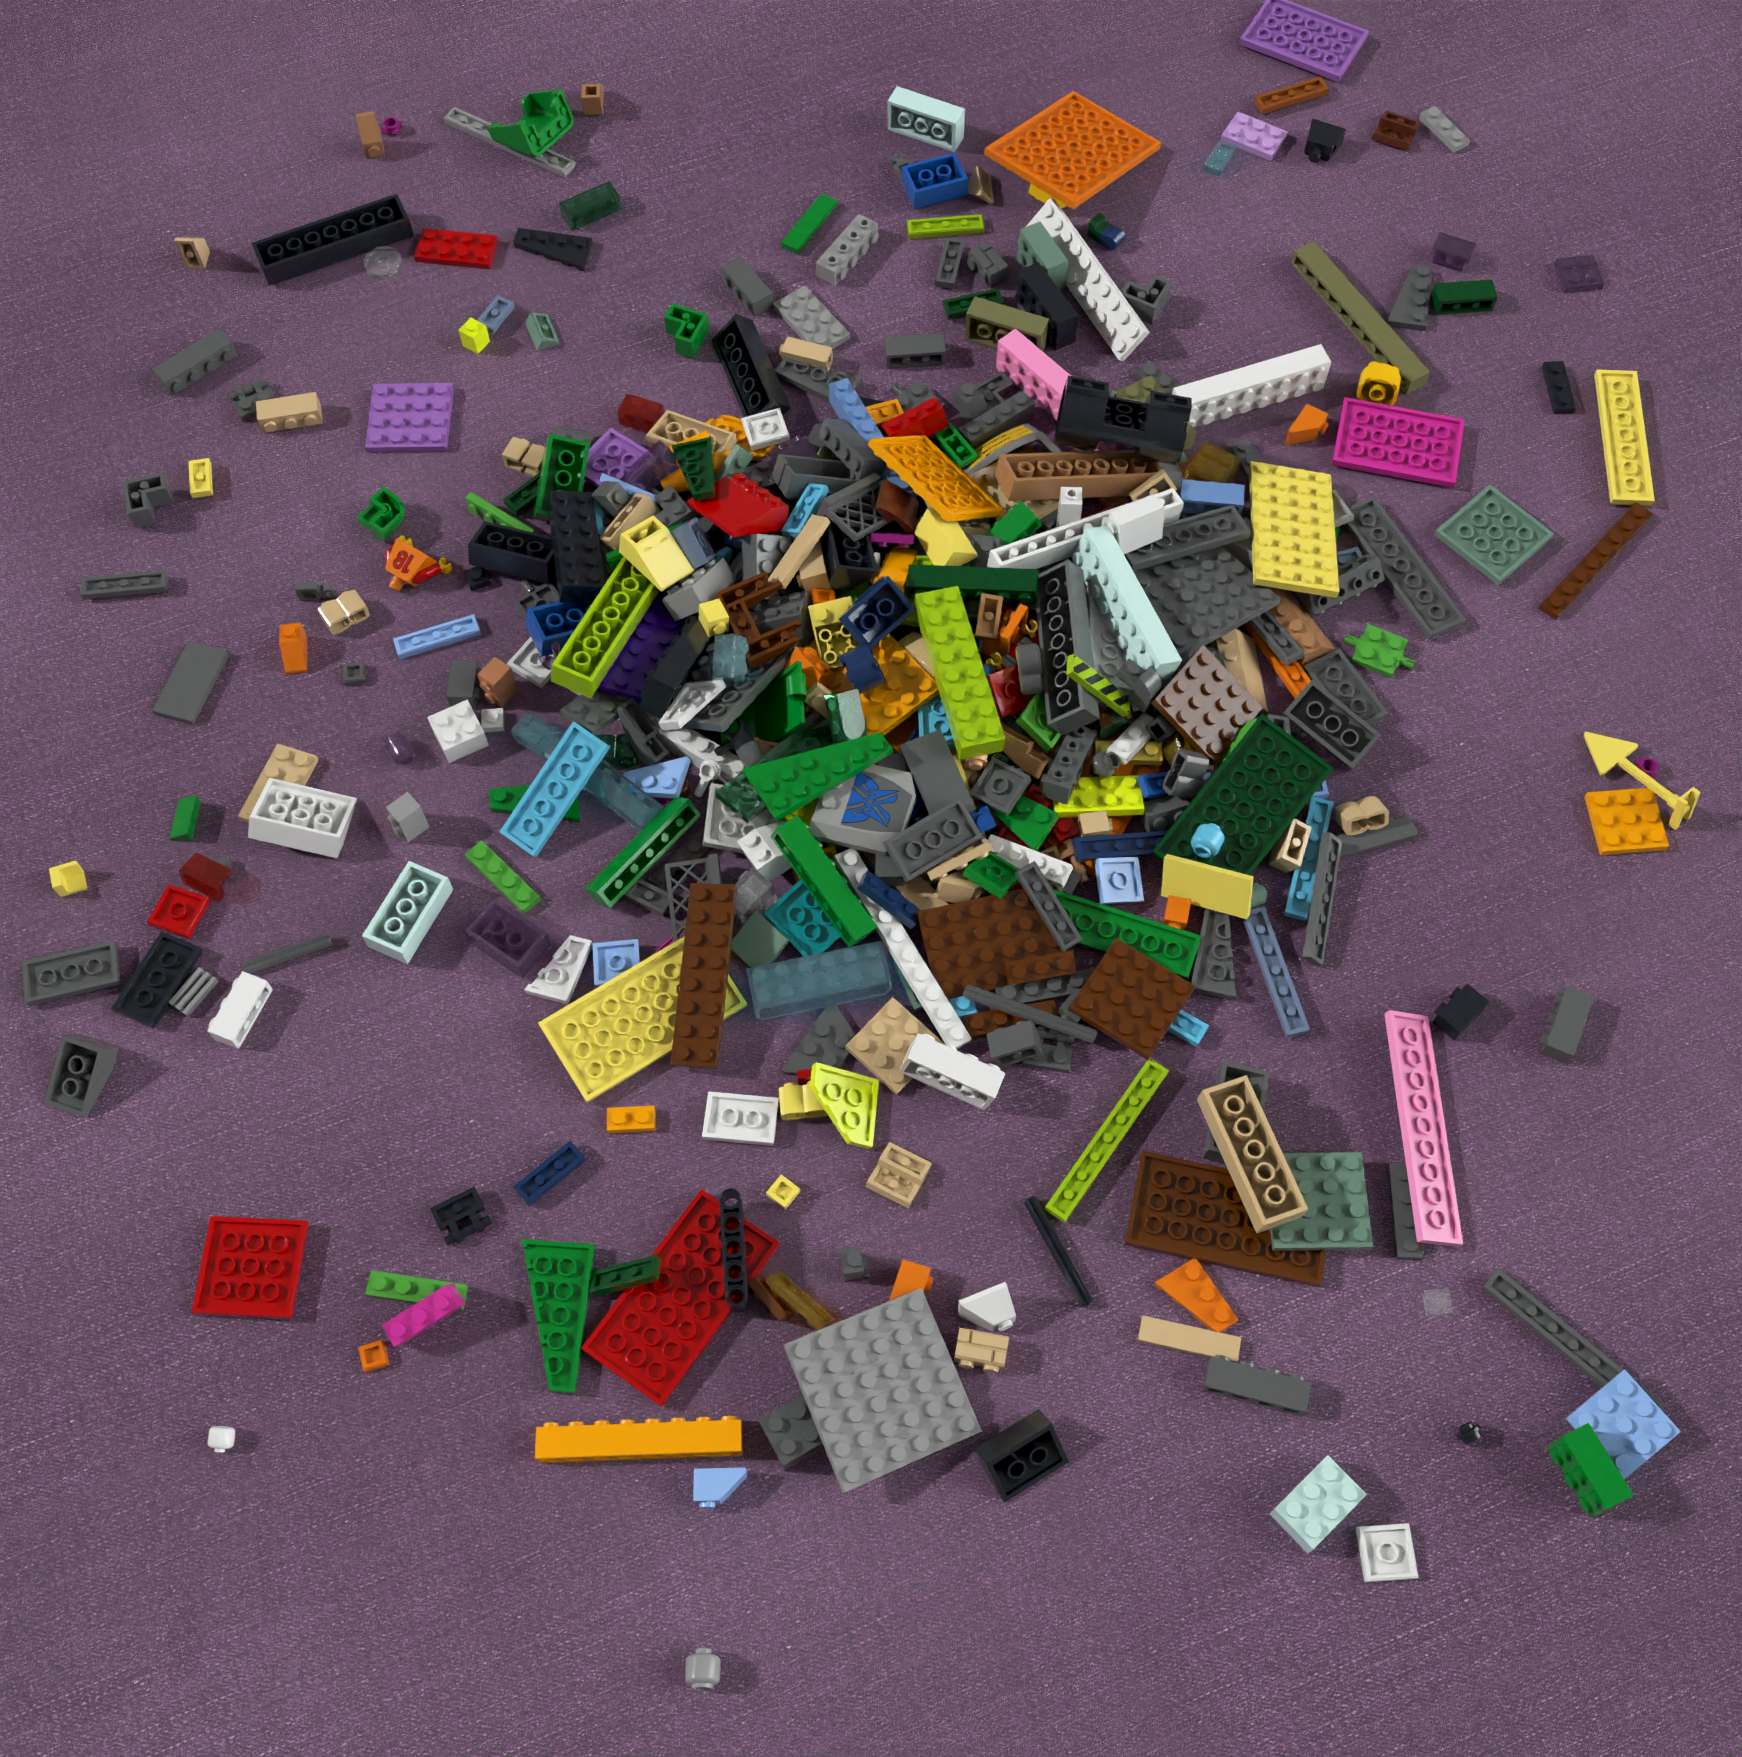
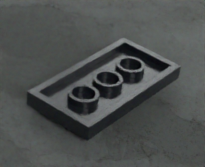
[111,931,203,1029]

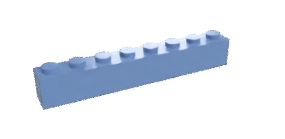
[829,378,917,500]

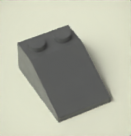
[44,1034,119,1117]

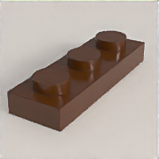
[1004,950,1077,985]

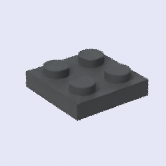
[969,757,1032,816]

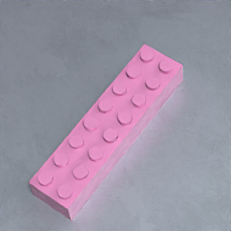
[996,329,1124,451]

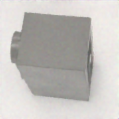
[386,792,430,843]

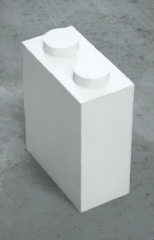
[1107,494,1164,554]

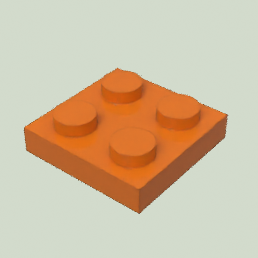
[998,604,1028,658]

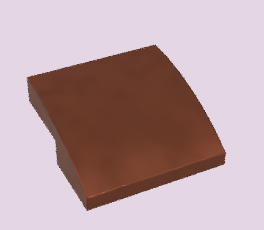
[1372,110,1421,151]
[875,480,920,534]

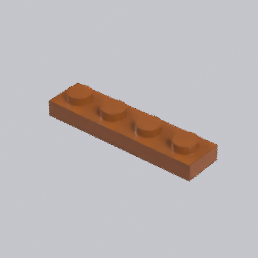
[1254,76,1329,114]

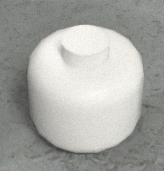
[208,1426,235,1452]

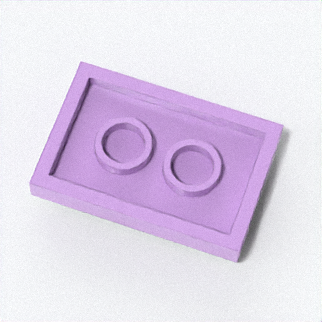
[1220,112,1288,161]

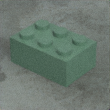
[1017,221,1068,290]

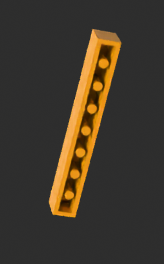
[535,1416,743,1463]

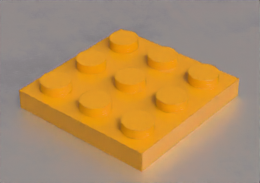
[1584,788,1669,855]

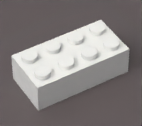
[899,1033,1005,1111]

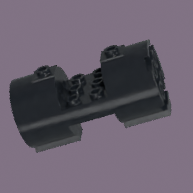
[1054,375,1192,465]

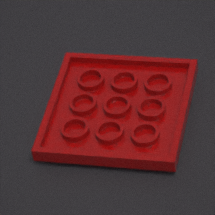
[191,1216,309,1319]

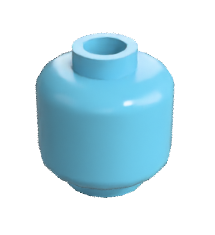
[1191,823,1225,858]

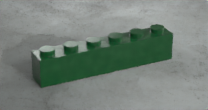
[906,564,1039,604]

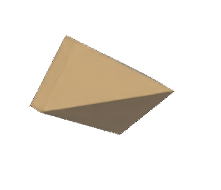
[967,166,994,205]

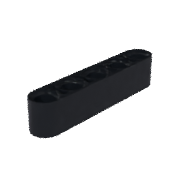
[719,1188,749,1313]

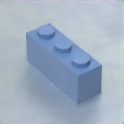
[1179,479,1244,516]

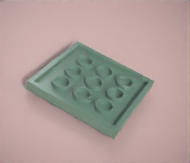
[1434,485,1554,585]
[1270,1152,1373,1251]

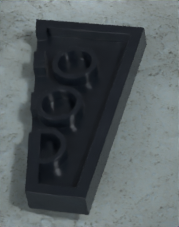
[513,228,593,272]

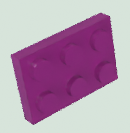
[871,531,915,548]

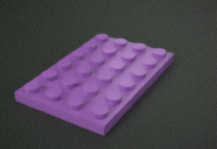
[1239,0,1369,82]

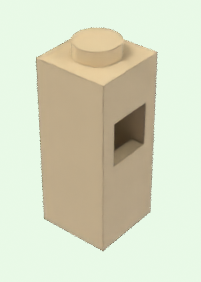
[779,336,833,371]

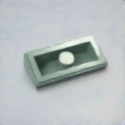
[526,312,559,350]

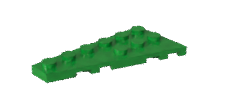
[742,732,893,821]
[522,1239,596,1394]

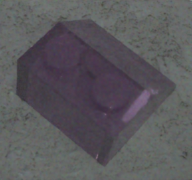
[626,440,677,491]

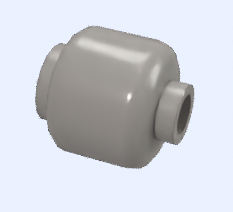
[685,1648,721,1692]

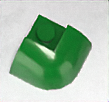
[356,486,404,541]

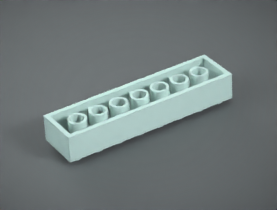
[1071,526,1182,688]

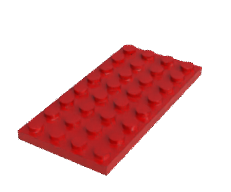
[581,1189,780,1408]

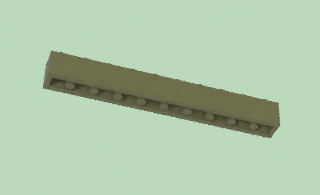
[1291,241,1430,395]

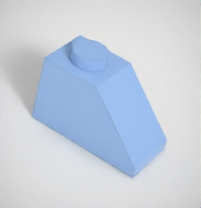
[693,1468,747,1509]

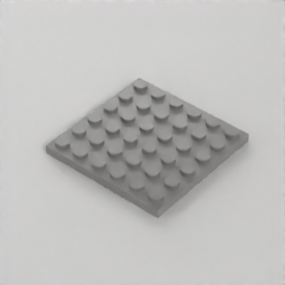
[784,1288,982,1493]

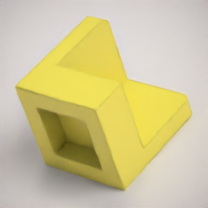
[49,861,87,897]

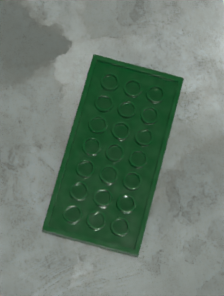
[1152,714,1334,875]

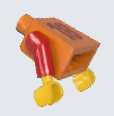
[385,535,452,592]

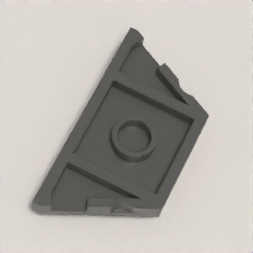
[782,1000,855,1075]

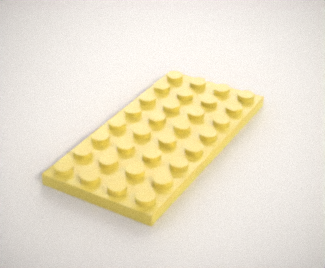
[1249,461,1339,598]
[538,936,747,1103]

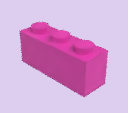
[382,1283,466,1347]

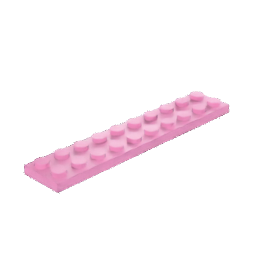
[1384,1010,1463,1247]

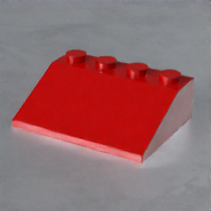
[687,473,789,537]

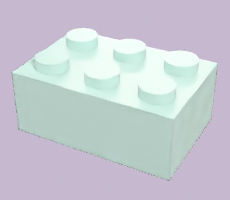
[1270,1455,1367,1554]

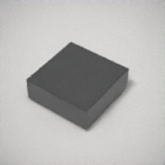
[343,662,366,686]

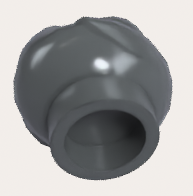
[1089,752,1120,778]

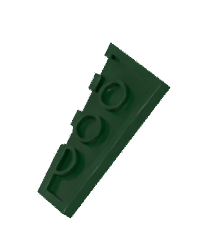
[671,437,715,501]

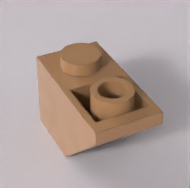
[581,84,604,115]

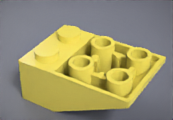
[619,515,694,592]
[808,596,860,669]

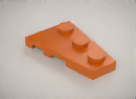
[1154,1259,1238,1333]

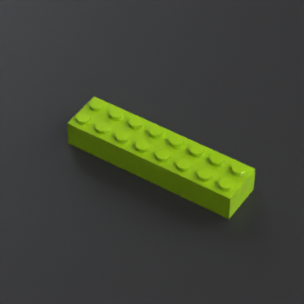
[551,556,660,698]
[914,586,1005,760]

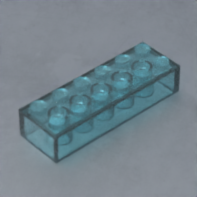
[746,941,892,1021]

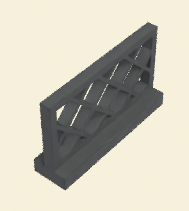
[816,473,895,542]
[665,854,723,943]

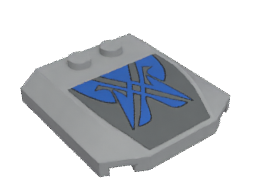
[809,764,916,856]

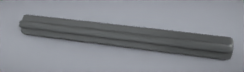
[963,985,1097,1043]

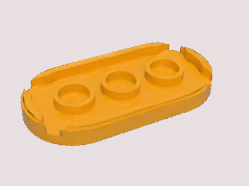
[706,415,777,461]

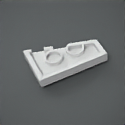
[659,680,726,730]
[524,935,593,1005]

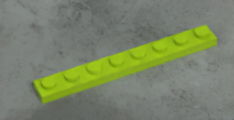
[1045,1058,1169,1223]

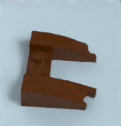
[716,572,801,670]

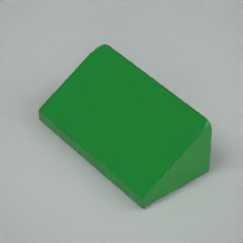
[169,795,201,841]

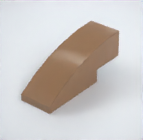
[1001,723,1052,779]

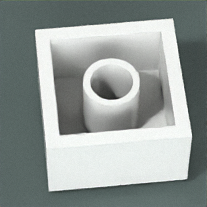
[427,700,489,763]

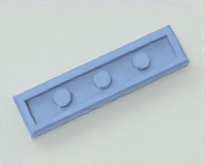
[393,614,481,659]

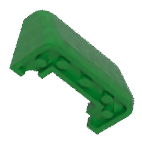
[487,89,574,157]

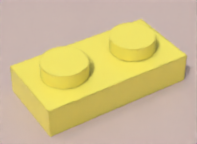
[189,458,213,498]

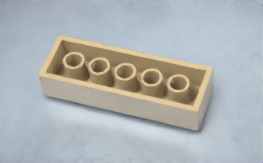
[1197,1075,1309,1233]

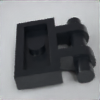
[430,1186,492,1246]

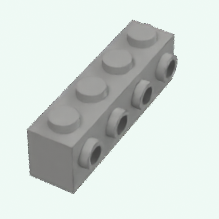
[816,214,879,286]

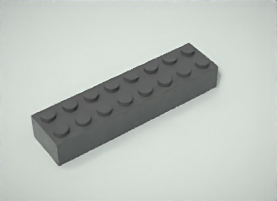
[1036,560,1100,735]

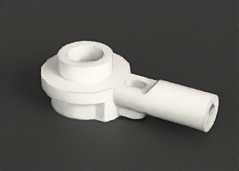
[694,758,721,797]

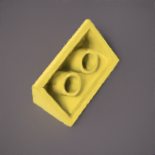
[914,509,978,566]

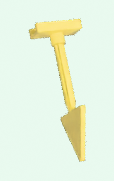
[1584,732,1700,830]

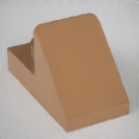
[974,593,1003,641]

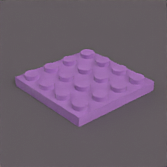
[365,383,454,452]

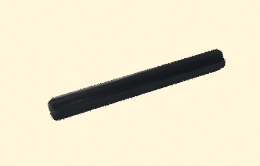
[1024,1196,1092,1308]

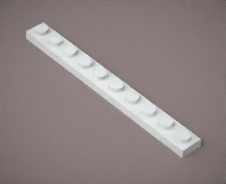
[833,848,972,1049]

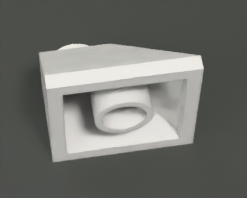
[958,1282,1016,1331]

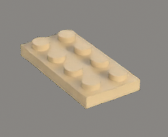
[238,743,319,823]

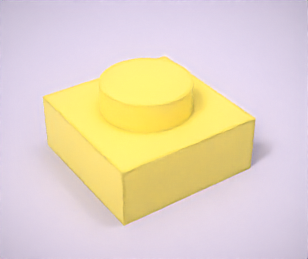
[766,1175,800,1210]

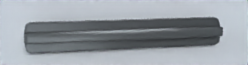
[242,933,333,974]

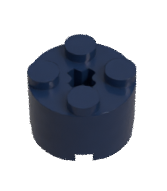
[839,643,886,695]

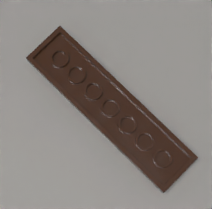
[670,883,737,1069]

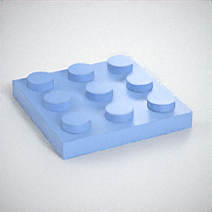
[1565,1369,1681,1479]

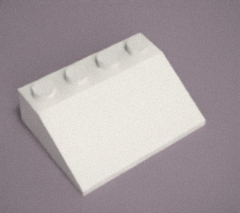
[248,778,357,858]

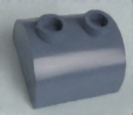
[670,517,716,569]

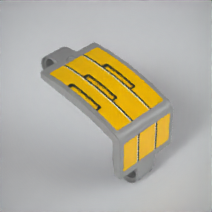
[959,424,1062,476]

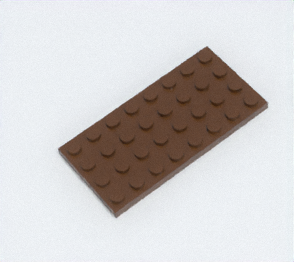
[1124,1151,1326,1288]

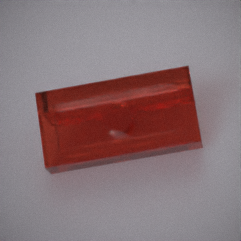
[179,853,233,902]

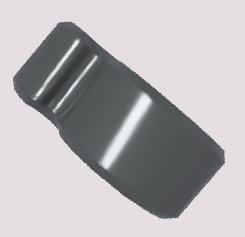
[1016,643,1043,695]

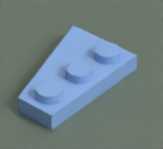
[617,756,691,798]

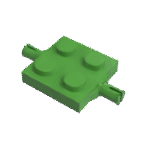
[1344,624,1415,678]

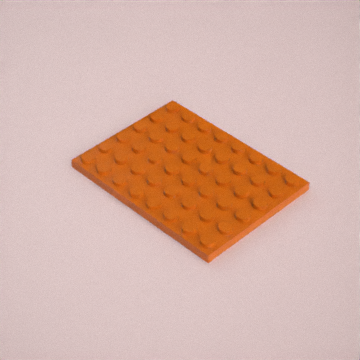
[984,91,1161,209]

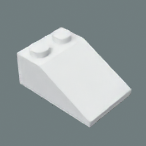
[737,820,823,884]

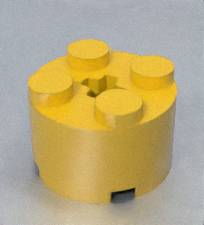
[1357,361,1401,406]

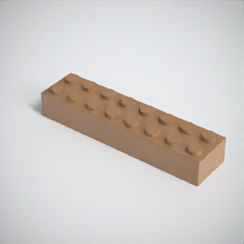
[994,450,1162,501]

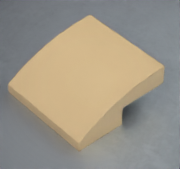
[866,1142,932,1209]

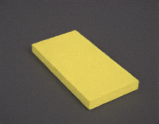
[1161,854,1254,919]

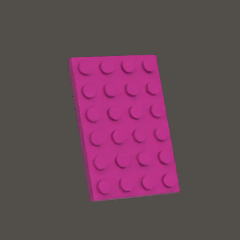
[1332,397,1465,488]

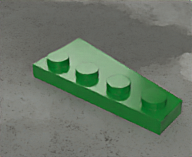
[489,785,580,823]
[978,795,1059,851]

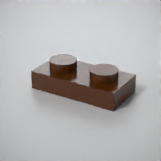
[748,1277,794,1321]

